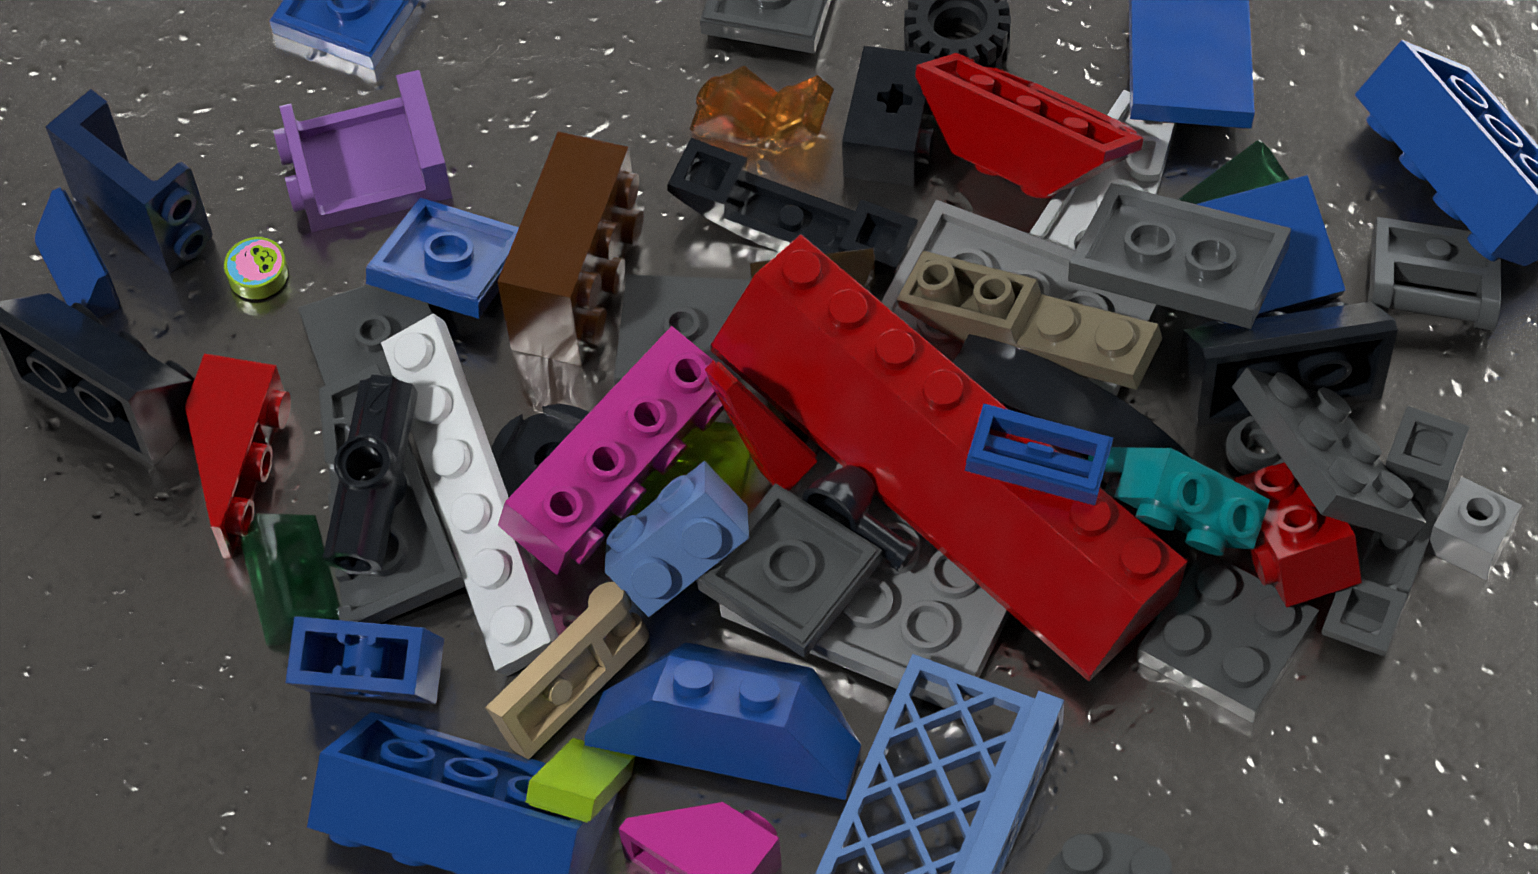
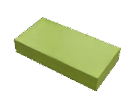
[525,738,636,823]

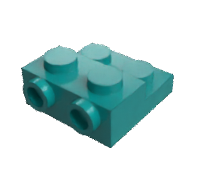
[1088,447,1270,555]

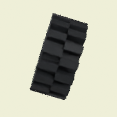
[904,0,1011,70]

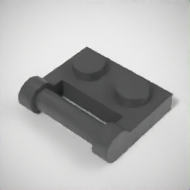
[1368,217,1501,331]

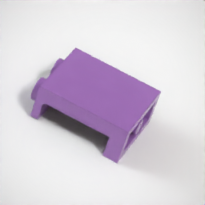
[273,70,453,233]

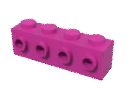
[498,326,724,575]

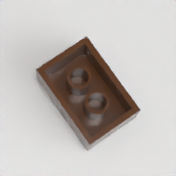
[498,131,644,366]

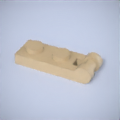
[485,582,649,760]

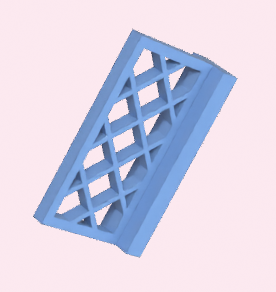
[815,654,1064,874]

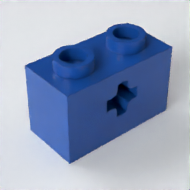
[285,616,444,704]

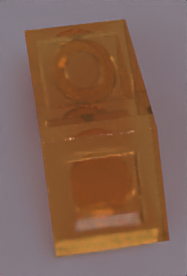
[690,66,834,152]

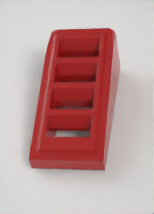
[704,360,818,491]

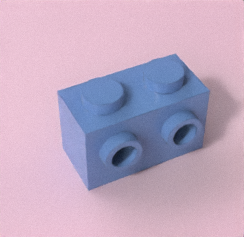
[605,461,749,617]

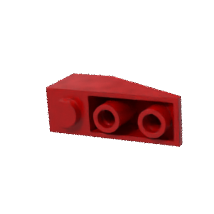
[185,353,291,559]

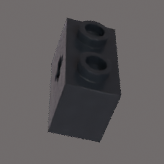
[842,46,935,187]

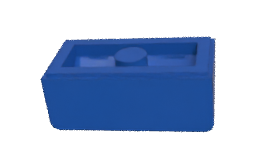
[35,187,121,318]

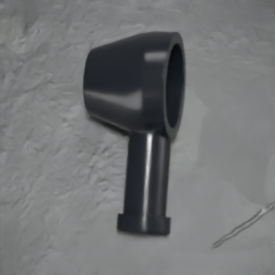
[802,465,918,572]

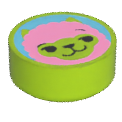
[224,237,289,299]

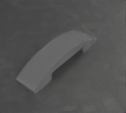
[1321,406,1470,657]

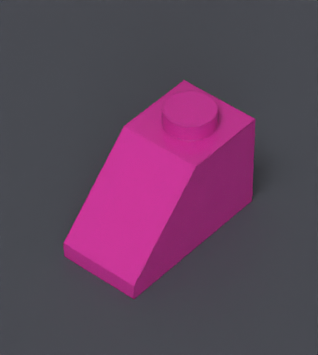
[619,802,782,874]

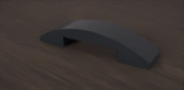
[667,138,918,274]
[953,334,1193,459]

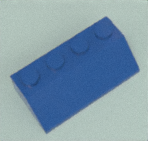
[1355,40,1538,266]
[307,712,618,874]

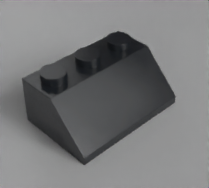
[0,293,195,467]
[1179,301,1398,427]

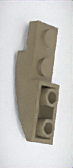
[896,251,1162,390]

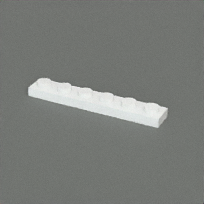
[381,313,558,676]

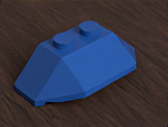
[585,642,861,800]

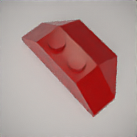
[915,53,1144,198]

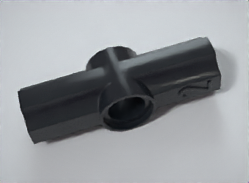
[323,374,418,575]

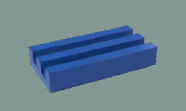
[965,404,1113,506]

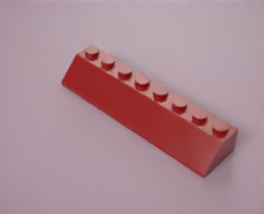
[710,234,1187,681]

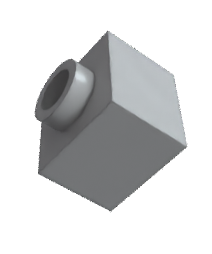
[1426,477,1522,580]

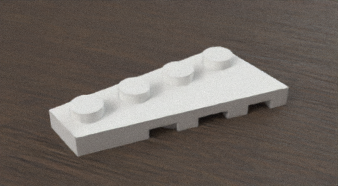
[1029,90,1177,250]

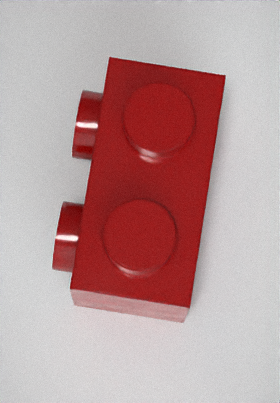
[1234,462,1362,608]

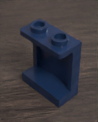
[45,89,213,275]

